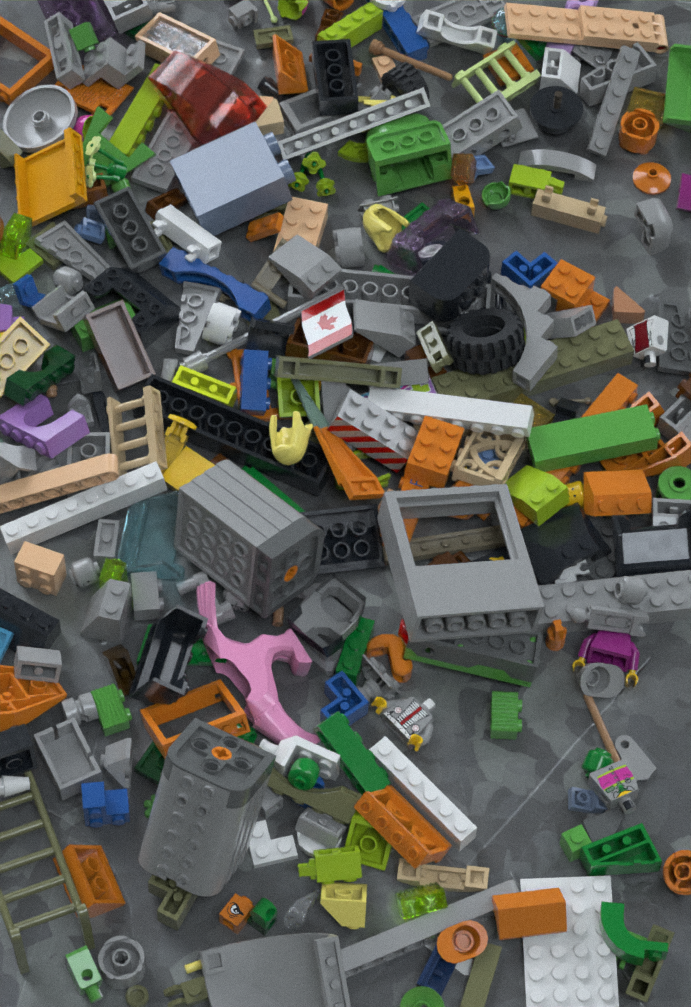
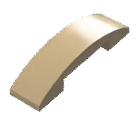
[397,858,489,892]

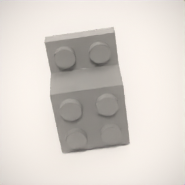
[82,37,146,89]

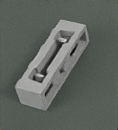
[44,12,85,89]

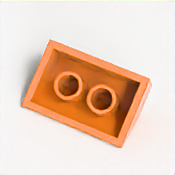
[584,469,652,516]
[53,844,126,918]

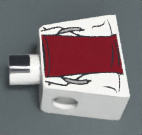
[627,315,669,367]

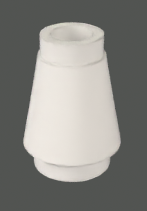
[0,775,30,798]

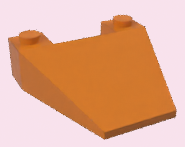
[600,392,691,477]
[0,665,67,732]

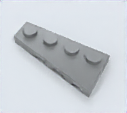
[34,220,110,281]
[175,281,222,355]

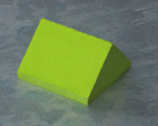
[277,377,320,418]

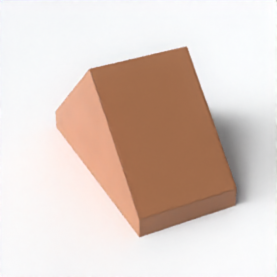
[612,286,645,324]

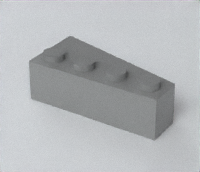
[580,42,657,107]

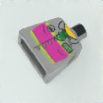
[588,758,639,815]

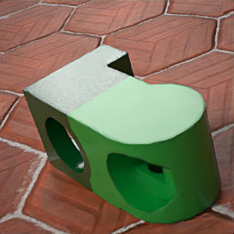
[247,897,278,936]

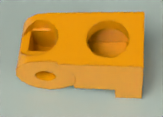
[451,185,475,221]

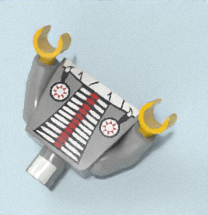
[371,697,436,751]

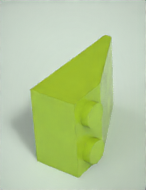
[506,465,569,527]

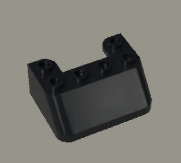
[84,267,181,349]
[129,604,208,705]

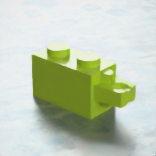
[508,164,565,199]
[297,845,362,885]

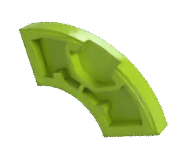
[338,140,368,163]

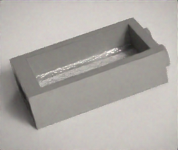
[279,89,359,136]

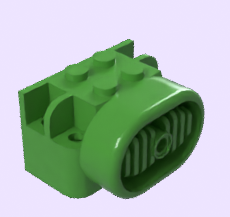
[365,113,453,196]

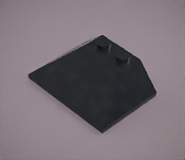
[521,502,612,585]

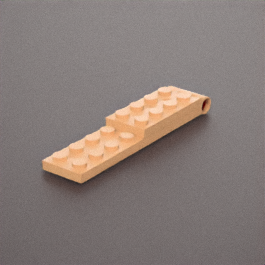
[504,2,669,54]

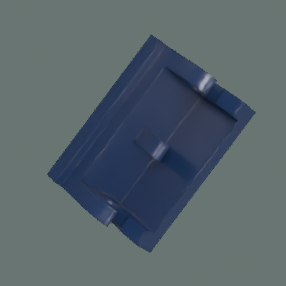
[416,945,457,996]

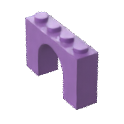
[0,394,90,459]

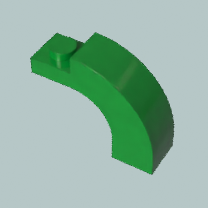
[599,901,668,966]

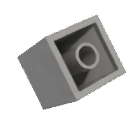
[80,579,133,644]

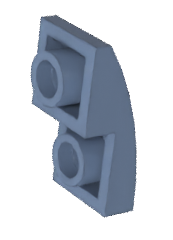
[568,787,608,814]

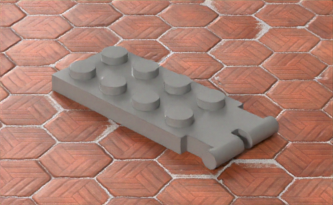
[411,0,505,48]

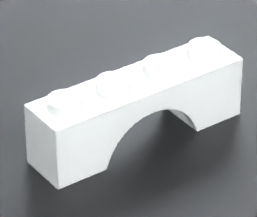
[416,9,497,54]

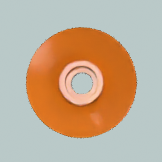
[632,162,671,195]

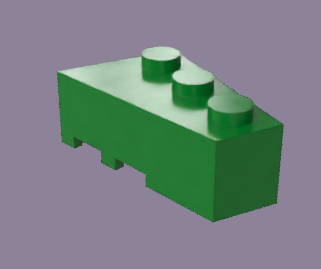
[579,823,662,876]

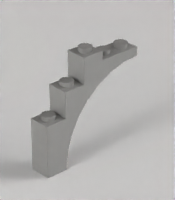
[491,273,558,392]

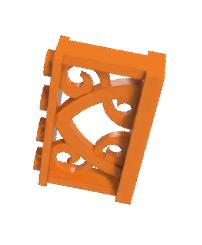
[354,785,452,868]

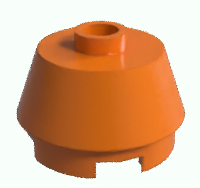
[663,850,691,895]

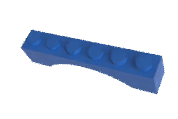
[159,247,271,322]

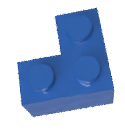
[500,251,558,289]
[320,671,369,726]
[81,781,130,828]

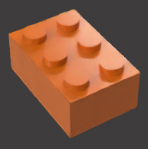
[404,416,464,488]

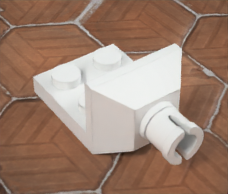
[259,736,340,781]

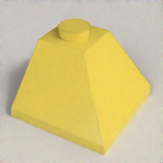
[320,882,367,929]

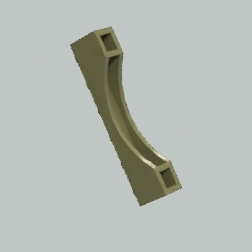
[274,355,402,389]
[241,738,362,824]

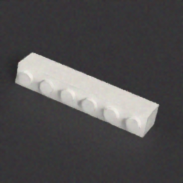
[369,736,477,852]

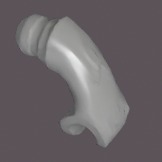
[161,358,178,382]

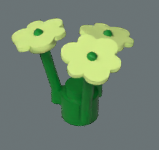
[85,136,127,188]

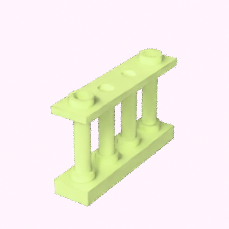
[451,40,541,103]

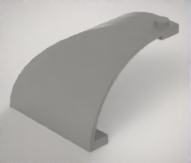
[199,933,351,1007]

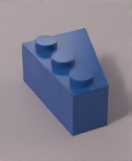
[239,349,272,416]

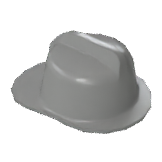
[575,663,625,698]

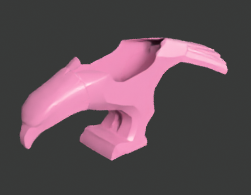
[196,581,320,745]

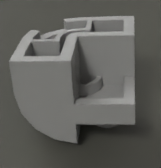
[634,198,673,256]

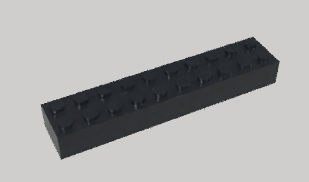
[133,374,332,496]

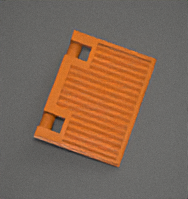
[55,65,134,116]

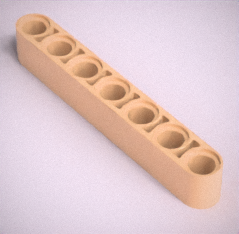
[0,453,119,514]

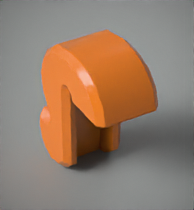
[367,634,413,683]

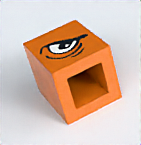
[219,893,254,935]

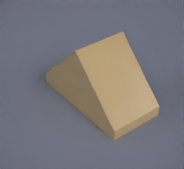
[256,99,284,135]

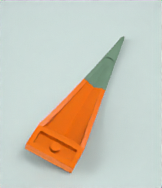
[291,379,384,500]

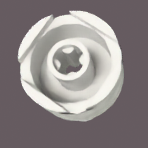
[202,301,242,346]

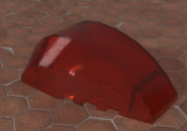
[148,50,267,148]

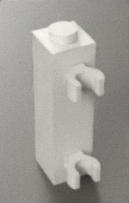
[152,205,222,264]

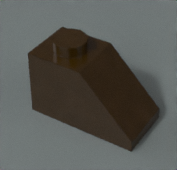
[101,644,136,696]

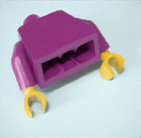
[572,630,640,687]

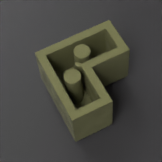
[148,874,198,931]

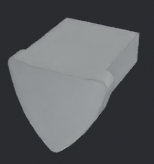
[67,394,94,427]

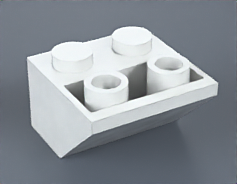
[539,47,581,94]

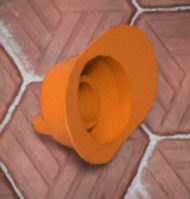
[436,920,488,964]

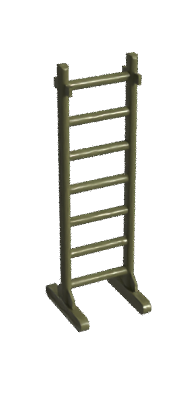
[0,771,95,975]

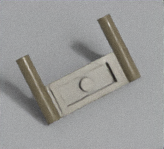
[250,238,288,309]

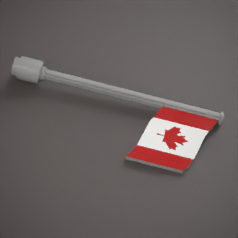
[179,282,353,373]

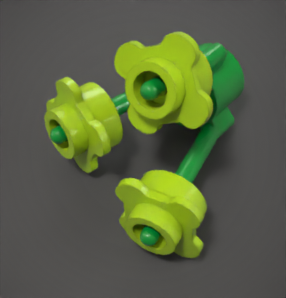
[288,151,336,197]

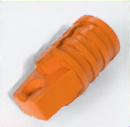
[545,619,567,651]

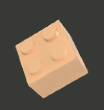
[14,541,67,596]

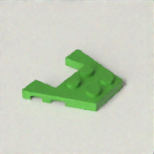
[83,106,156,188]

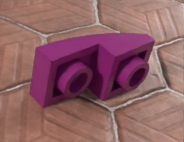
[676,173,691,213]

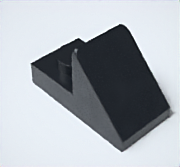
[552,397,581,423]

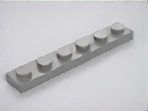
[586,45,640,158]

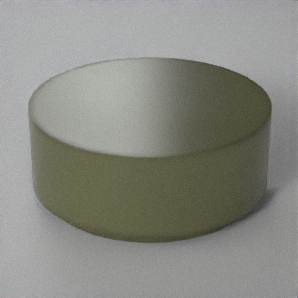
[125,985,149,1007]

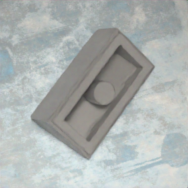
[295,807,347,848]

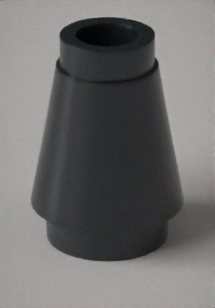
[257,76,286,102]

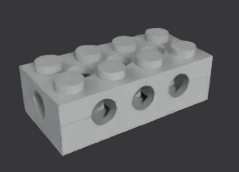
[442,90,523,169]

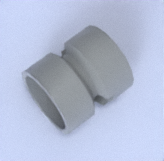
[61,692,99,725]

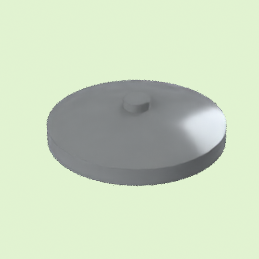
[3,85,78,153]

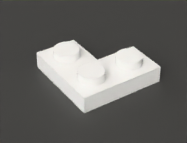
[249,820,298,869]

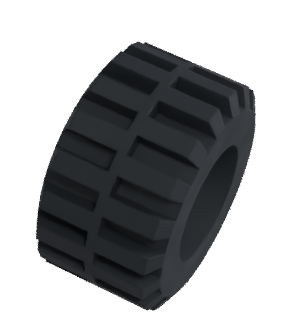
[381,62,430,100]

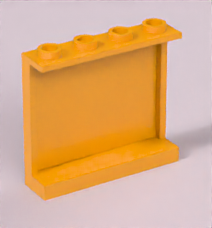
[14,127,87,228]

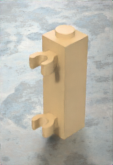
[531,185,608,234]

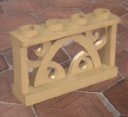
[450,430,526,486]

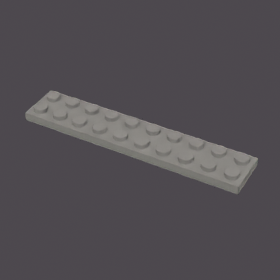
[131,40,245,193]

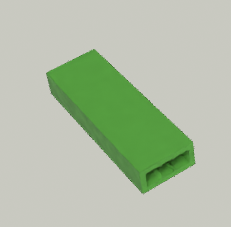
[526,404,660,472]

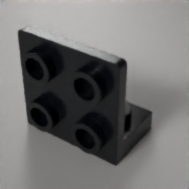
[245,317,295,359]

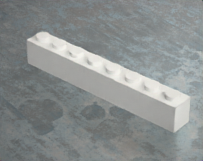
[278,87,430,160]
[368,386,534,438]
[0,461,168,555]

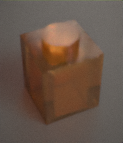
[451,153,477,185]

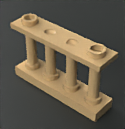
[106,386,168,476]

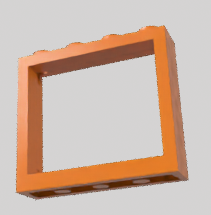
[0,16,54,106]
[140,679,251,759]

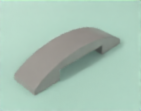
[518,149,596,182]

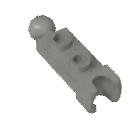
[570,605,649,637]

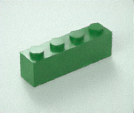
[312,711,391,795]

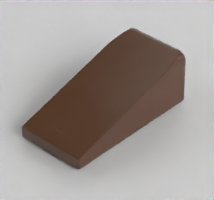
[145,188,188,220]

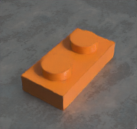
[246,212,284,242]

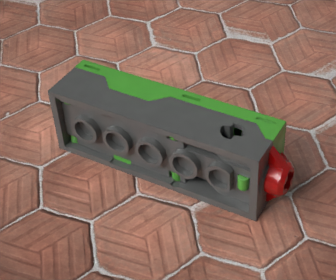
[398,619,543,687]

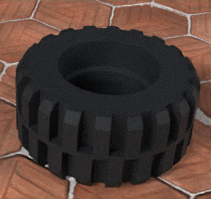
[446,307,525,375]

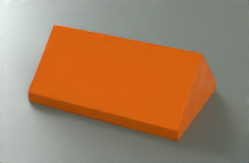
[272,34,308,95]
[492,887,567,940]

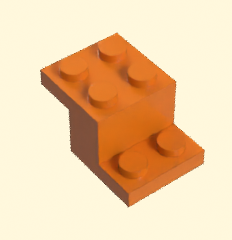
[541,259,610,327]

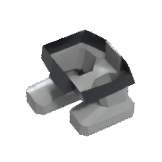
[287,572,366,676]

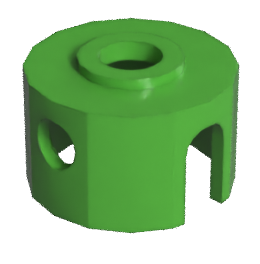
[655,466,691,500]

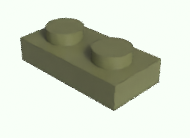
[253,25,294,49]

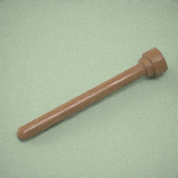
[369,39,453,81]
[583,694,620,763]

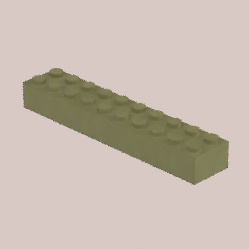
[431,319,634,403]

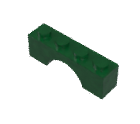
[4,344,76,406]

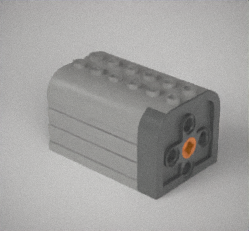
[174,459,324,619]
[138,718,276,896]

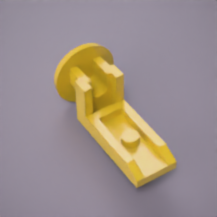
[161,414,197,475]

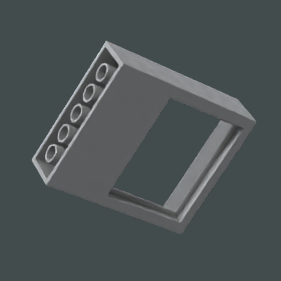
[377,484,544,642]

